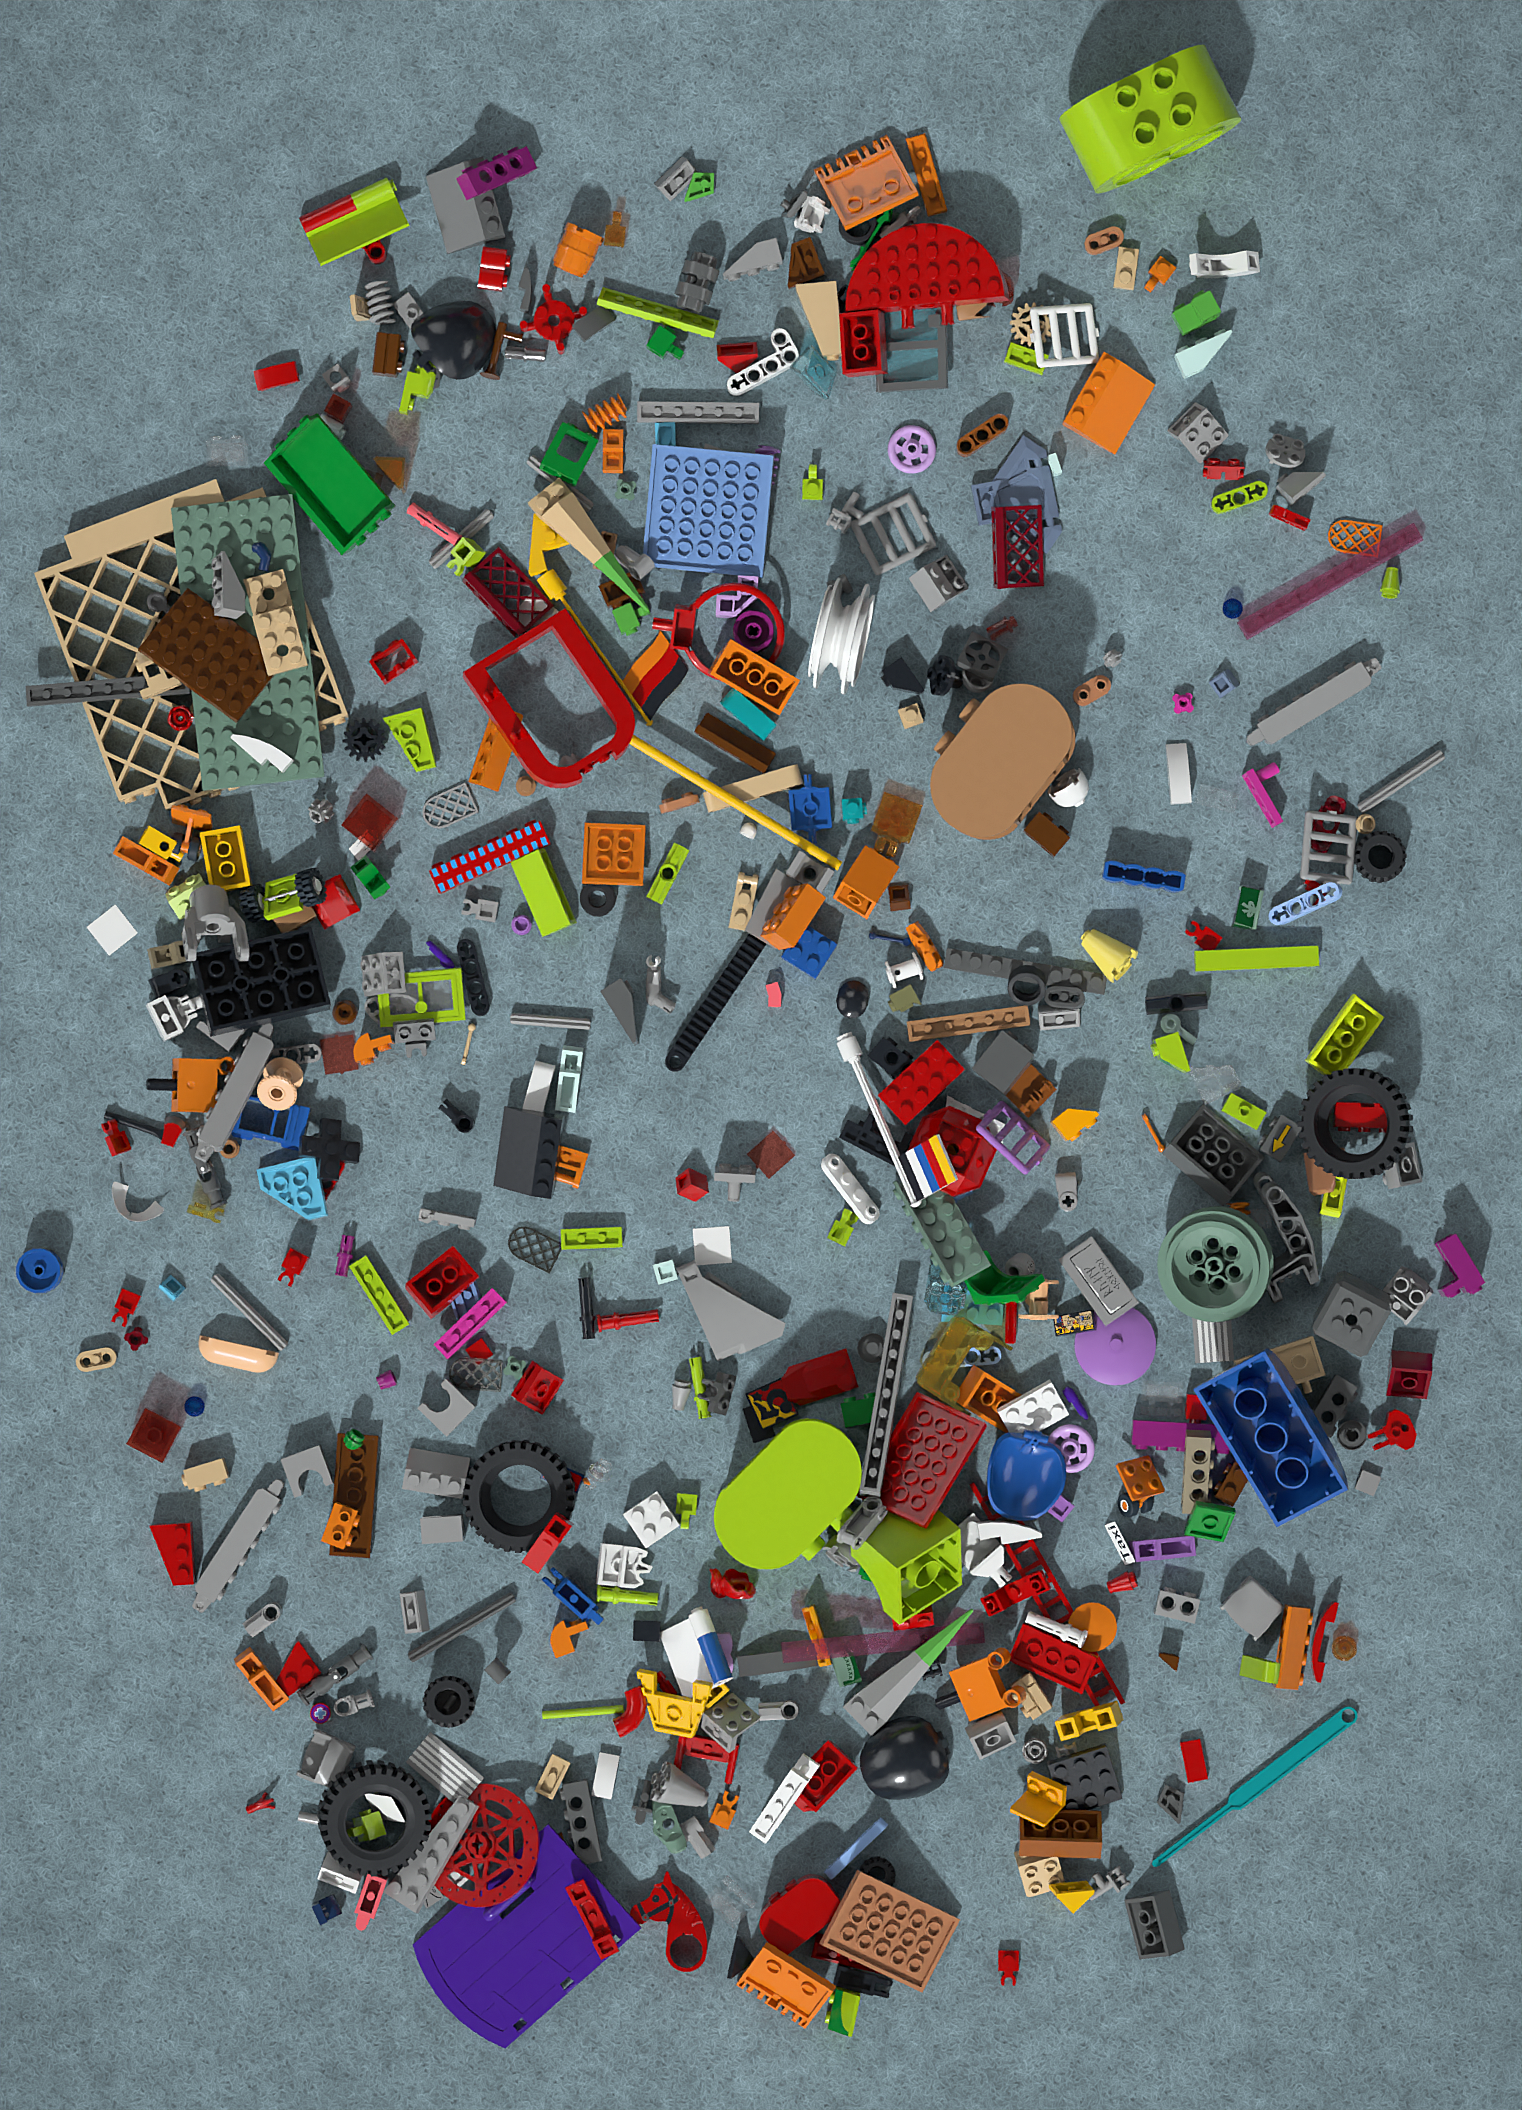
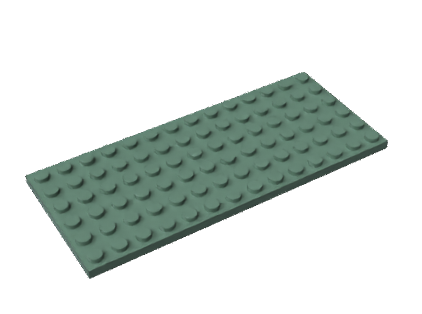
[171,494,325,791]

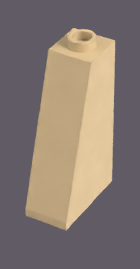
[796,281,841,361]

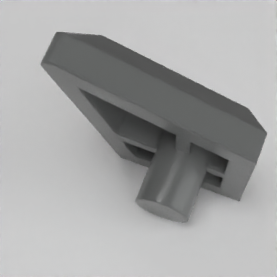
[780,190,808,218]
[1157,1784,1184,1824]

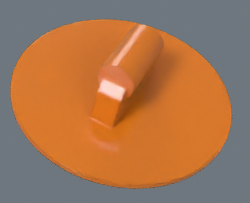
[1068,1602,1117,1652]

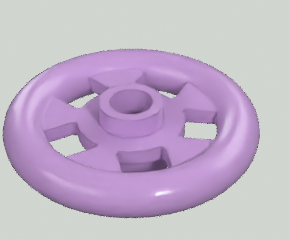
[888,425,936,474]
[1048,1424,1095,1473]

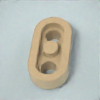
[76,1347,117,1372]

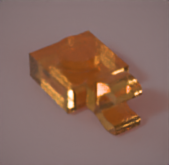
[604,211,626,248]

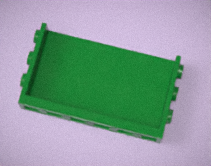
[264,413,395,555]

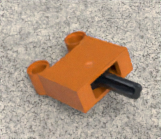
[146,1057,236,1113]
[935,1647,1027,1721]

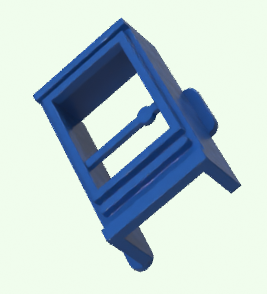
[231,1095,312,1151]

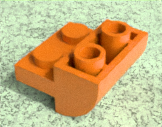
[353,1033,395,1066]

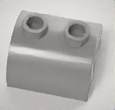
[1382,1142,1422,1189]
[965,1711,1016,1760]

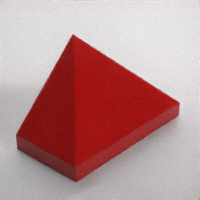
[716,342,758,373]

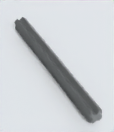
[408,1592,516,1662]

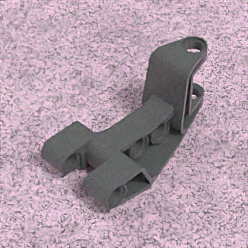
[1253,1172,1320,1304]

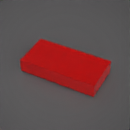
[1180,1738,1208,1783]

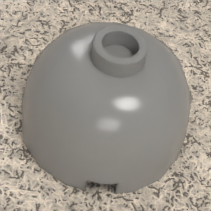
[823,1534,860,1572]

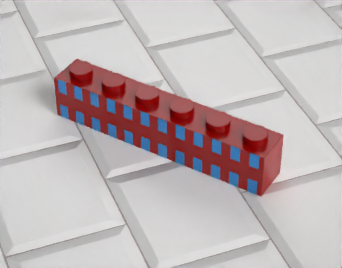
[429,820,551,894]

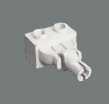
[146,995,203,1042]

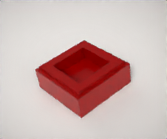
[465,1338,494,1366]

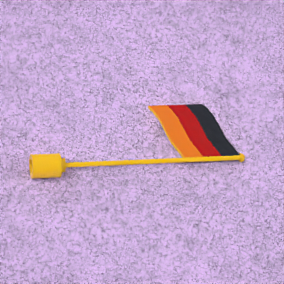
[537,569,688,726]

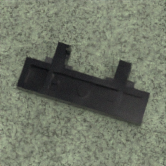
[839,1113,913,1166]

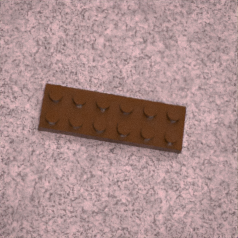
[329,1433,379,1558]

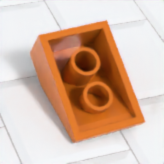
[952,1365,1021,1433]

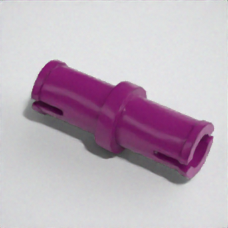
[335,1235,355,1277]

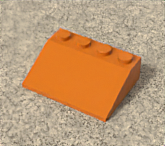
[1062,352,1155,455]

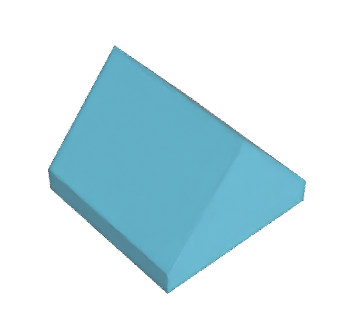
[159,1275,186,1301]

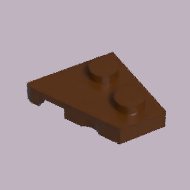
[787,237,825,289]

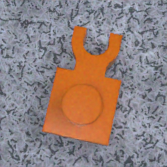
[709,1790,739,1830]

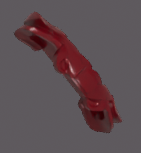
[1311,796,1347,853]

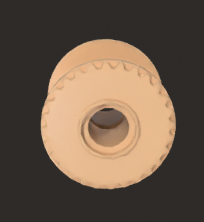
[257,1057,303,1110]
[1018,1279,1059,1320]

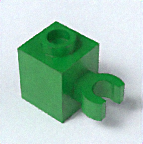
[646,325,684,360]

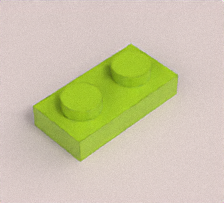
[1004,342,1049,376]

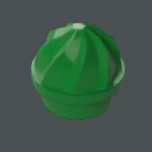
[344,1428,365,1450]

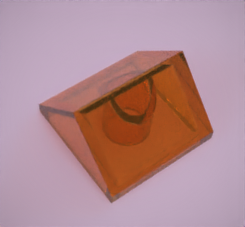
[373,456,408,494]

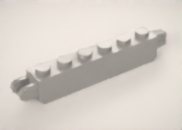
[1246,658,1382,746]
[195,1023,274,1162]
[192,1479,285,1613]

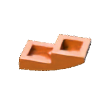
[603,429,623,473]

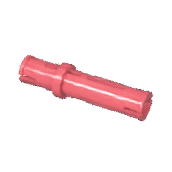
[407,502,463,546]

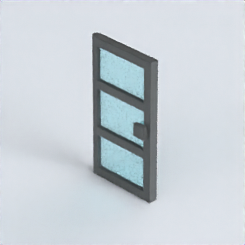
[876,307,948,393]

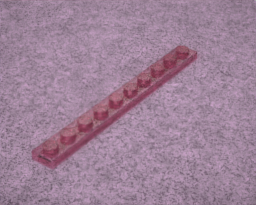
[1237,523,1423,640]
[781,1623,985,1663]

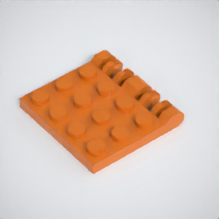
[814,135,919,231]
[736,1942,836,2029]

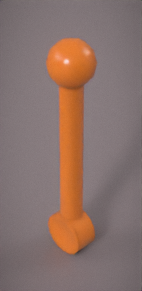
[1141,1114,1166,1152]

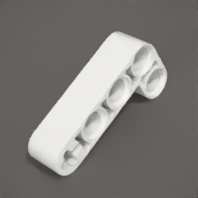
[727,328,799,396]

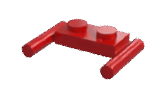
[674,1735,739,1784]

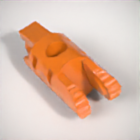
[906,921,944,972]

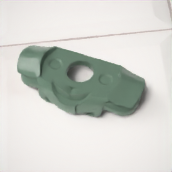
[651,1801,687,1854]

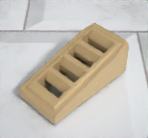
[350,294,371,321]

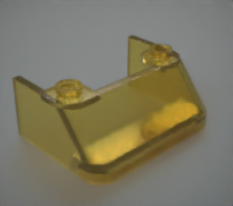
[916,1316,1013,1416]

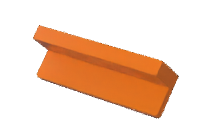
[468,711,523,792]

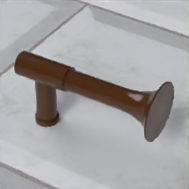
[480,322,523,380]

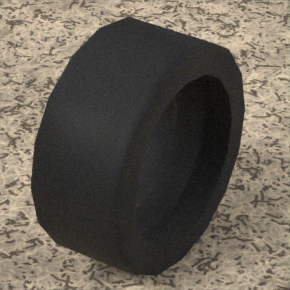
[838,217,877,245]
[1007,965,1047,1006]

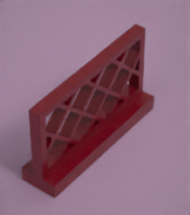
[991,505,1044,589]
[462,547,554,638]

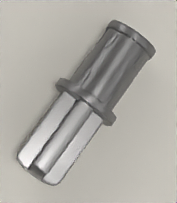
[505,346,545,362]

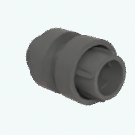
[674,251,720,314]

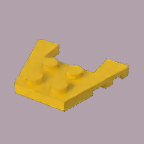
[529,513,569,577]
[637,1669,713,1738]

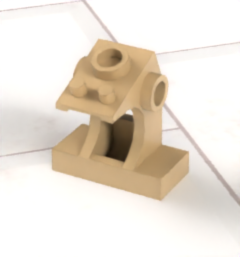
[134,652,182,700]

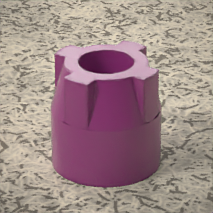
[376,1370,397,1390]

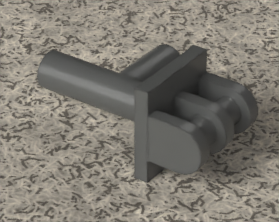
[631,1780,652,1825]

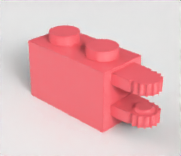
[354,1872,388,1931]

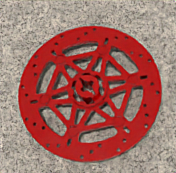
[427,1784,540,1907]

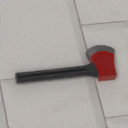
[104,1110,186,1148]

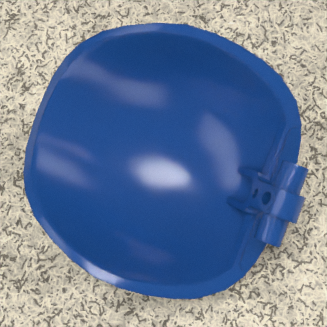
[987,1429,1066,1521]

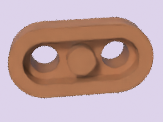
[1084,226,1124,255]
[1073,675,1111,706]
[659,792,700,814]

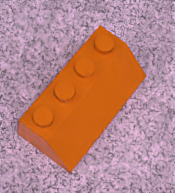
[708,639,800,715]
[1272,1604,1313,1690]

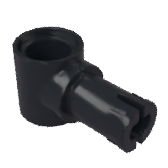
[438,1099,475,1133]

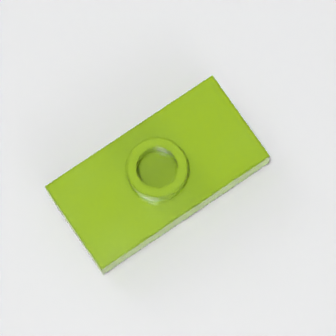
[1221,1093,1267,1130]

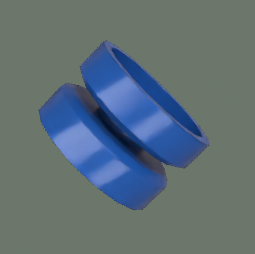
[16,1249,64,1293]

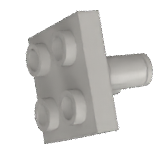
[714,1163,756,1202]

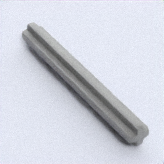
[1357,750,1445,813]
[211,1274,288,1350]

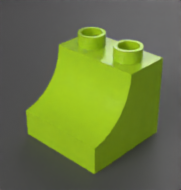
[851,1510,962,1625]

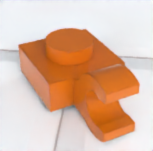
[1144,256,1176,293]

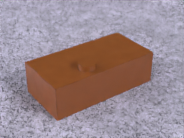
[1018,1810,1102,1859]

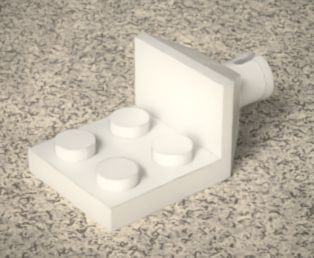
[958,1513,1012,1588]

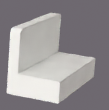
[318,1851,362,1894]

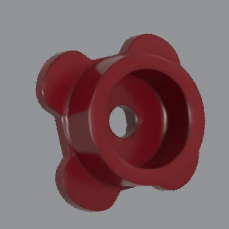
[124,1327,148,1351]

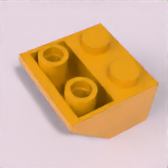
[1050,1109,1099,1142]

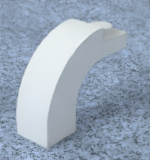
[1189,250,1260,278]

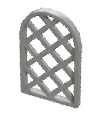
[422,783,478,829]

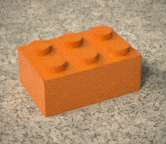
[760,883,826,950]

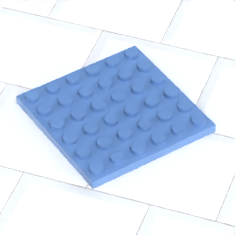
[643,444,774,578]

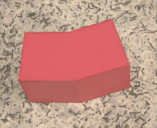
[766,982,781,1007]

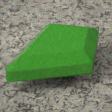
[684,172,714,202]

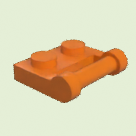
[556,1146,589,1189]

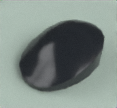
[836,980,869,1018]

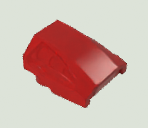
[312,874,360,930]

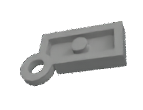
[879,206,921,239]

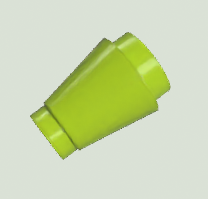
[1380,567,1400,599]

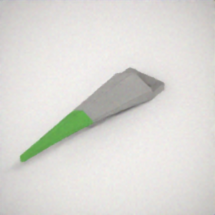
[843,1609,973,1736]

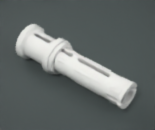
[1025,1611,1088,1648]

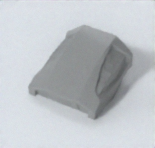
[1382,1266,1434,1326]

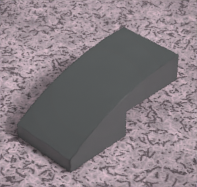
[518,267,532,314]
[572,306,616,343]

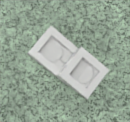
[591,1752,620,1799]

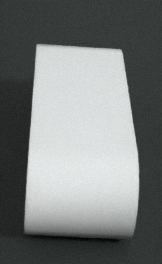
[523,1061,555,1112]

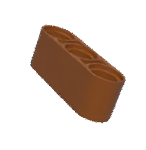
[956,414,1009,457]

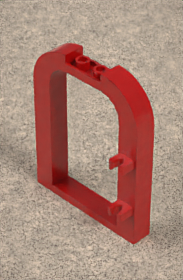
[462,608,635,788]

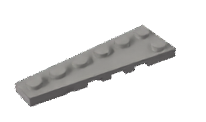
[384,1795,479,1913]

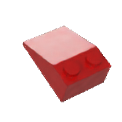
[405,1246,479,1319]

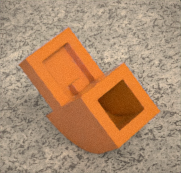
[550,1618,589,1658]

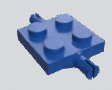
[788,774,832,844]

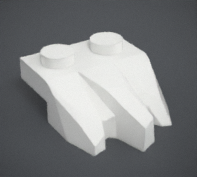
[596,1543,652,1588]

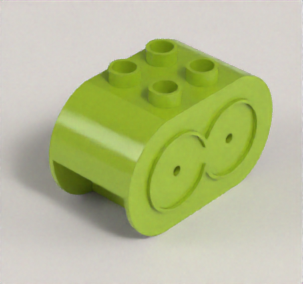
[1059,45,1241,194]
[714,1418,862,1570]

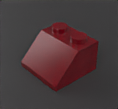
[1386,1350,1433,1399]

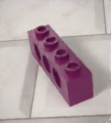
[456,146,537,200]

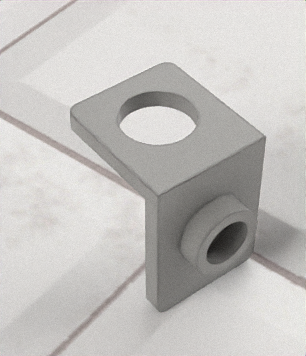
[322,364,351,394]

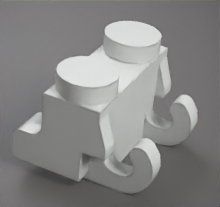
[794,196,830,233]

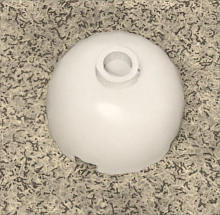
[1048,768,1089,807]

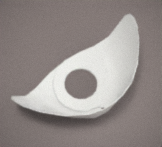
[112,1182,164,1222]

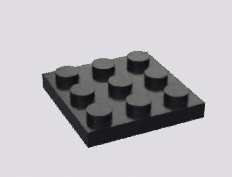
[1047,1743,1123,1810]

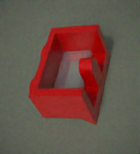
[369,639,418,685]

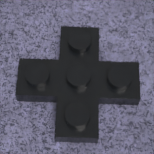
[299,1118,360,1181]

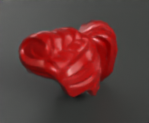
[709,1568,756,1599]

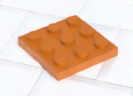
[582,823,646,886]

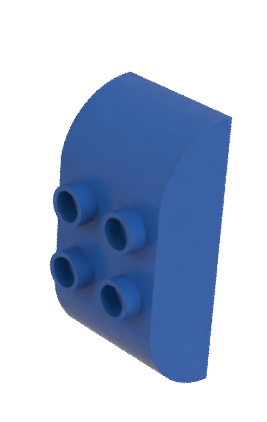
[1193,1349,1348,1527]

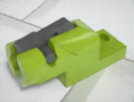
[399,361,440,415]

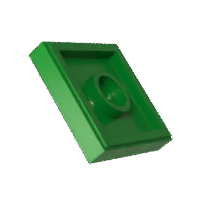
[1184,1501,1236,1542]

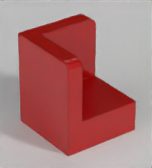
[675,1168,709,1202]

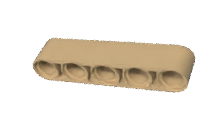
[703,764,804,813]

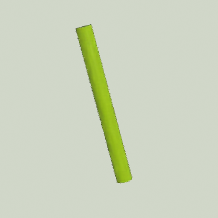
[542,1705,624,1719]

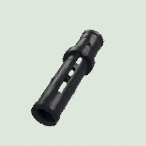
[578,1277,596,1340]

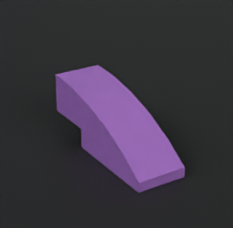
[1128,1536,1196,1562]

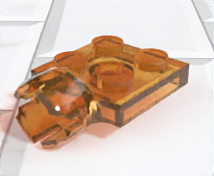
[871,792,923,857]

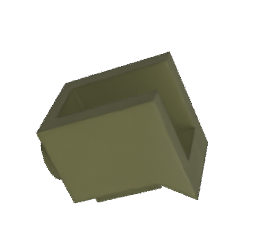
[887,984,921,1013]

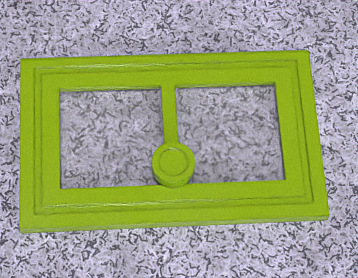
[378,968,466,1028]

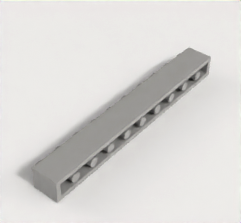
[859,1293,913,1498]

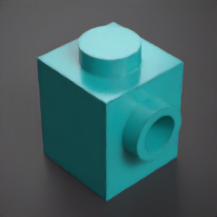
[841,798,867,824]

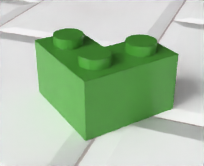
[1171,290,1221,337]

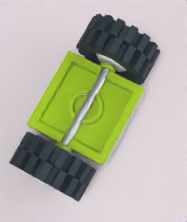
[239,868,327,923]

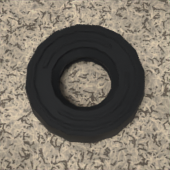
[580,884,616,917]

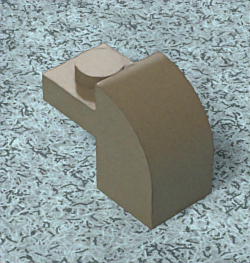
[147,940,189,969]

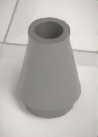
[672,1379,692,1411]

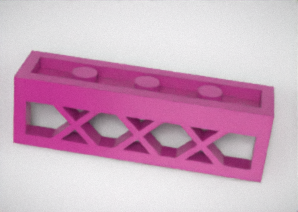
[433,1288,507,1359]

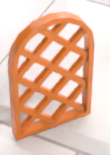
[1328,520,1383,558]

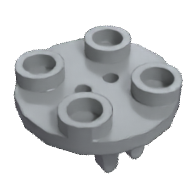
[1265,434,1305,470]

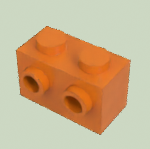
[321,1502,361,1549]

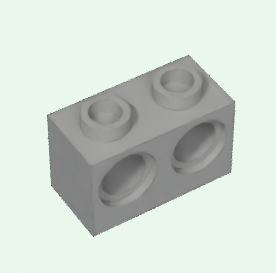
[1154,1587,1200,1624]

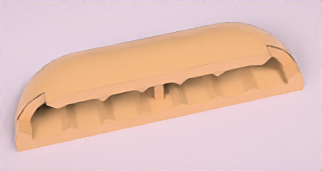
[198,1335,279,1373]

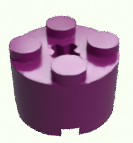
[733,611,774,653]

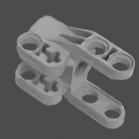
[182,885,249,961]

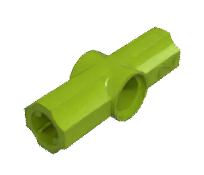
[646,843,690,905]

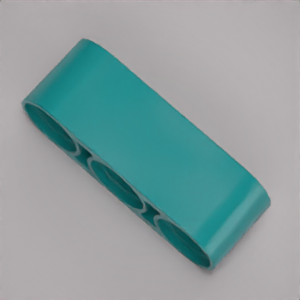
[719,688,777,741]

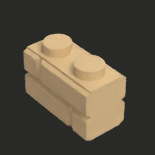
[1009,1671,1053,1720]

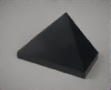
[727,1936,754,1979]

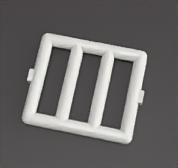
[1030,303,1099,368]

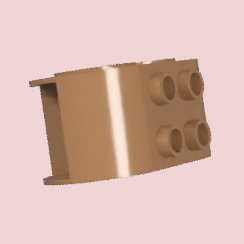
[930,684,1075,840]

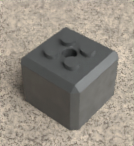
[1312,1271,1392,1357]

